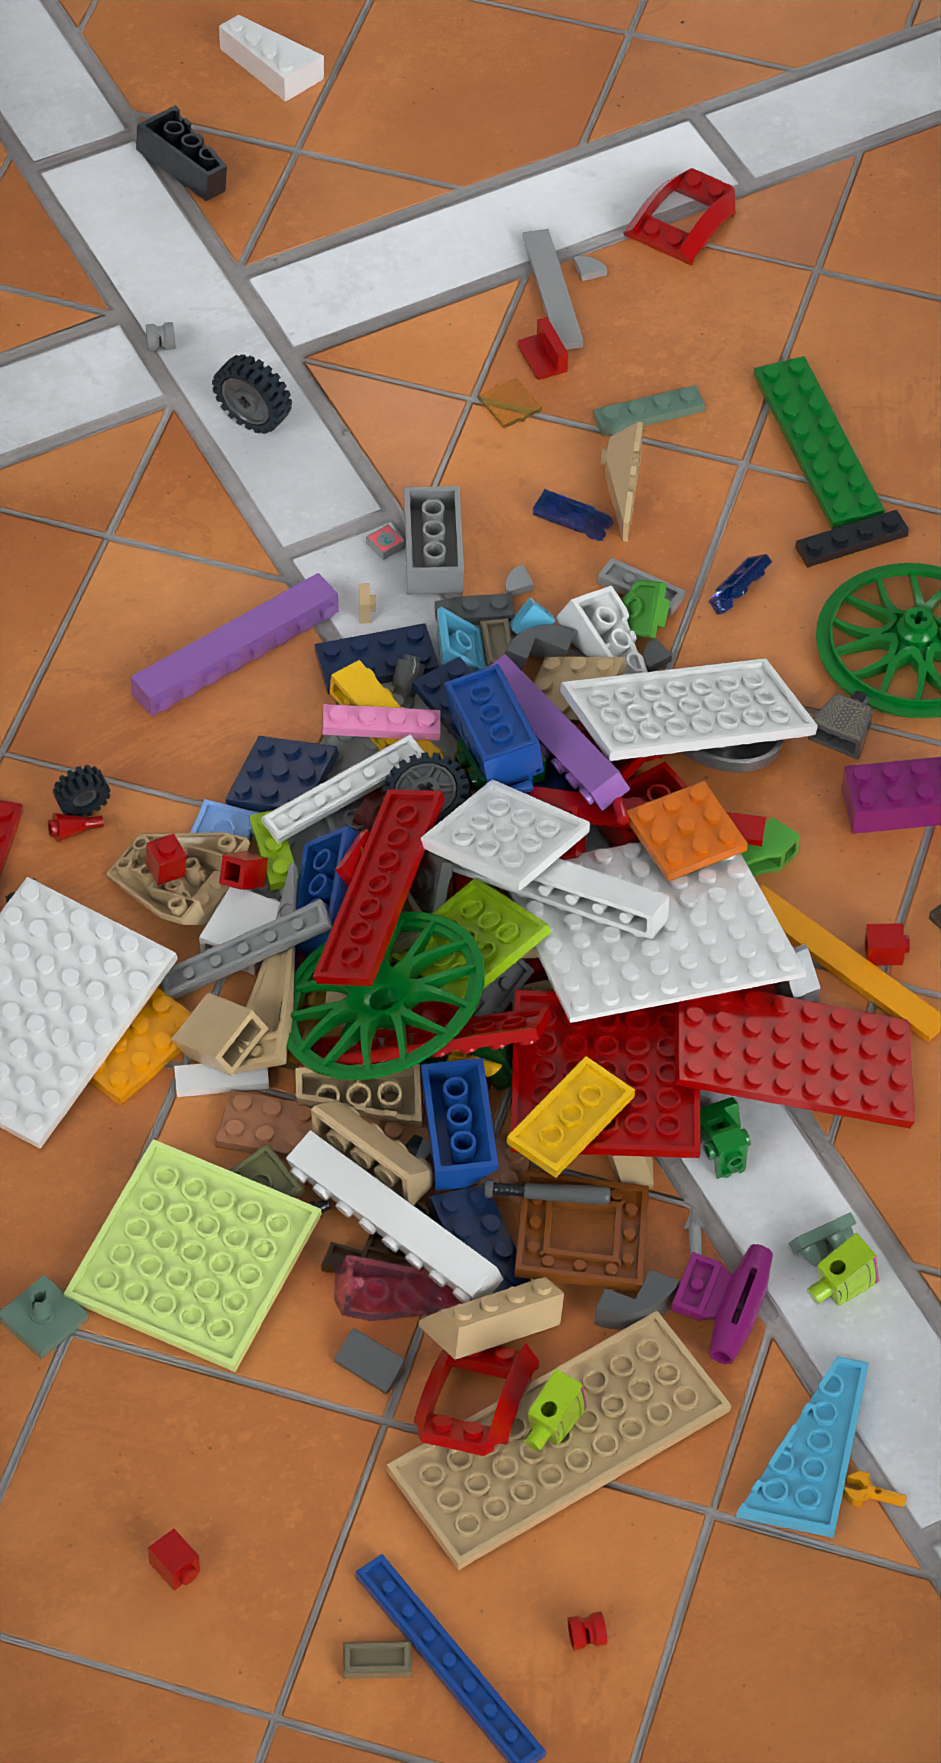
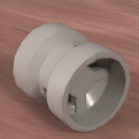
[146,322,176,351]

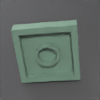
[0,1275,88,1359]

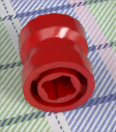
[567,1611,608,1651]

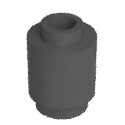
[391,654,425,698]

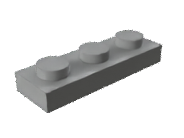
[597,557,685,616]

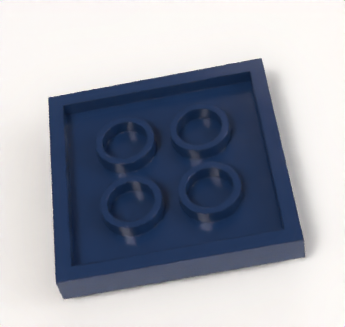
[225,736,339,812]

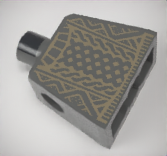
[808,691,873,760]

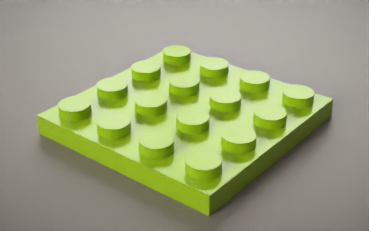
[391,878,551,999]

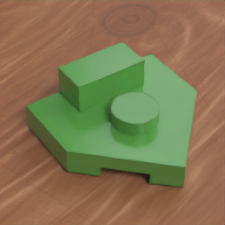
[621,580,670,639]

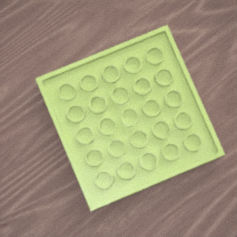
[64,1139,322,1372]

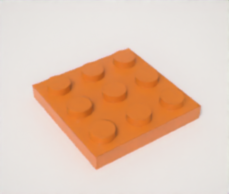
[627,781,748,882]

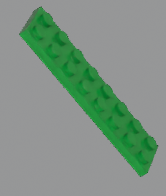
[753,356,885,529]

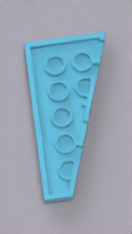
[736,1356,869,1538]

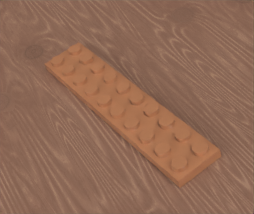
[216,1090,531,1204]

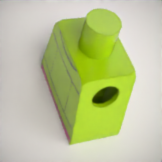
[807,1233,879,1305]
[523,1369,587,1452]

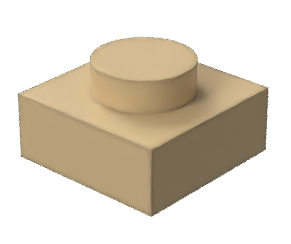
[358,583,376,624]

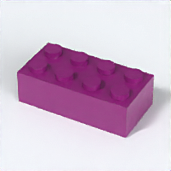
[842,757,941,834]

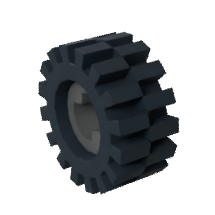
[53,765,111,817]

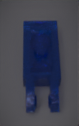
[533,489,614,541]

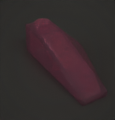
[334,1255,463,1321]

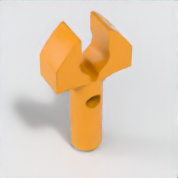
[843,1471,907,1508]

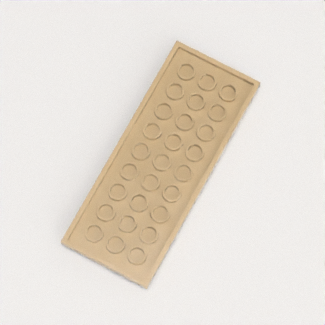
[386,1311,731,1570]

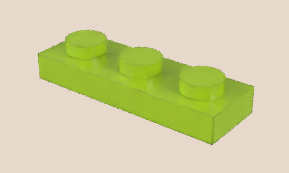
[249,810,299,891]

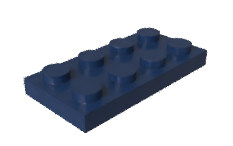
[315,623,439,694]
[427,1184,531,1294]

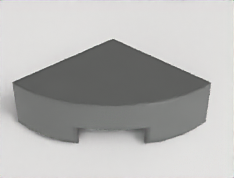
[643,637,672,672]

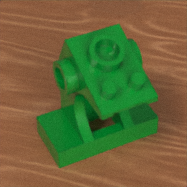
[700,1097,751,1179]

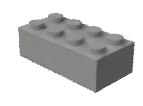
[404,486,464,594]

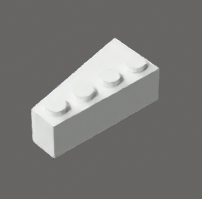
[219,15,324,102]

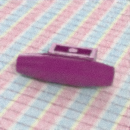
[670,1244,773,1364]

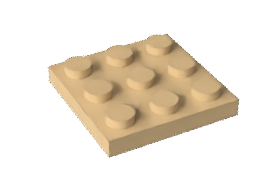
[534,657,627,725]

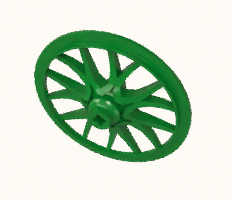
[816,563,941,719]
[279,912,485,1080]

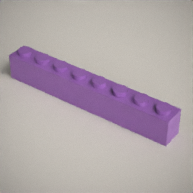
[131,573,339,717]
[489,654,630,811]

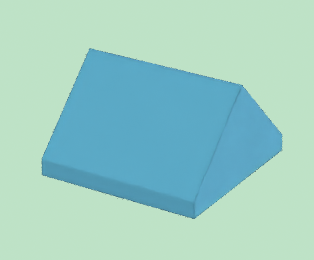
[437,607,486,672]

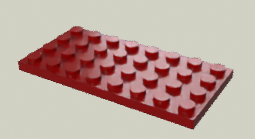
[675,989,915,1129]

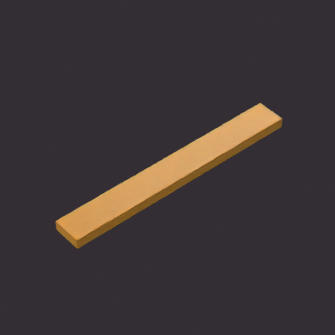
[760,885,941,1043]

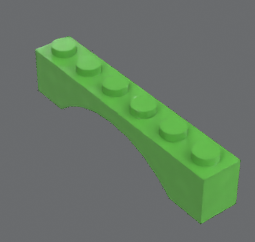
[741,817,800,876]

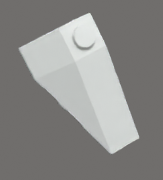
[556,585,648,675]

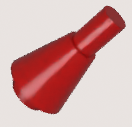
[48,813,104,842]

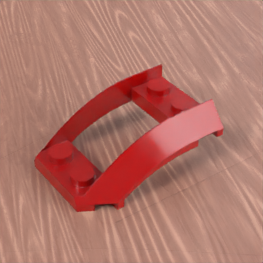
[623,168,736,266]
[414,1342,540,1456]

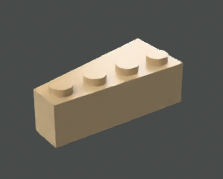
[295,1063,423,1128]

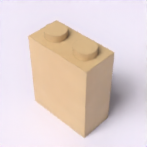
[171,992,268,1076]

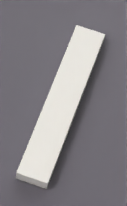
[262,734,424,844]

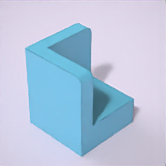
[509,597,556,634]

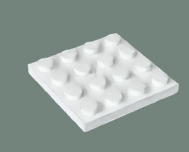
[421,779,590,892]

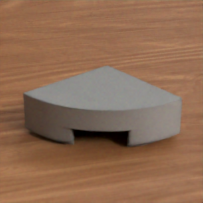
[573,256,607,281]
[505,564,534,596]

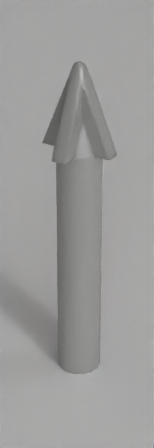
[684,1207,705,1257]

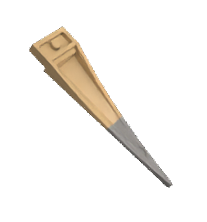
[233,862,297,1074]

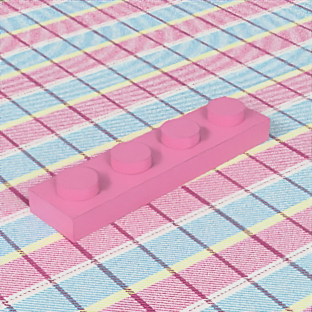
[322,704,440,741]

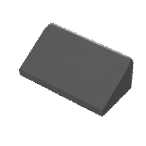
[334,1328,405,1395]

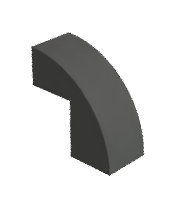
[504,625,575,671]
[595,1270,680,1330]

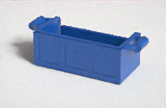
[444,663,544,793]

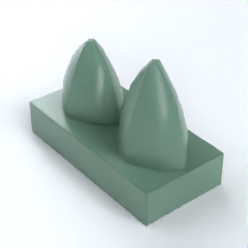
[788,1212,857,1267]

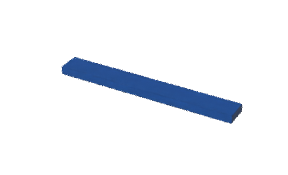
[355,1554,546,1763]

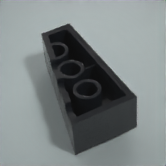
[136,105,227,201]

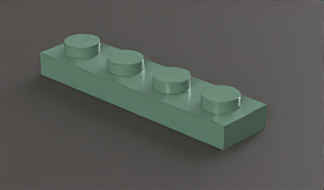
[593,385,705,436]

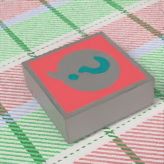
[366,524,405,560]

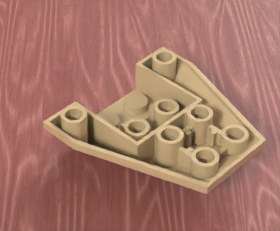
[106,832,250,925]

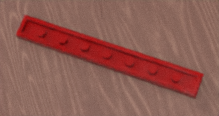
[529,786,766,847]

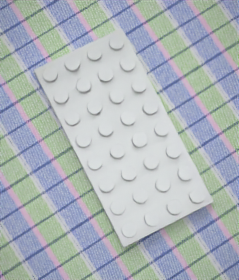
[560,658,818,761]

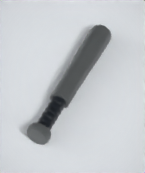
[484,1179,611,1205]

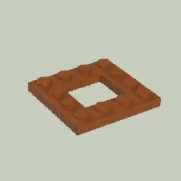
[514,1170,649,1292]

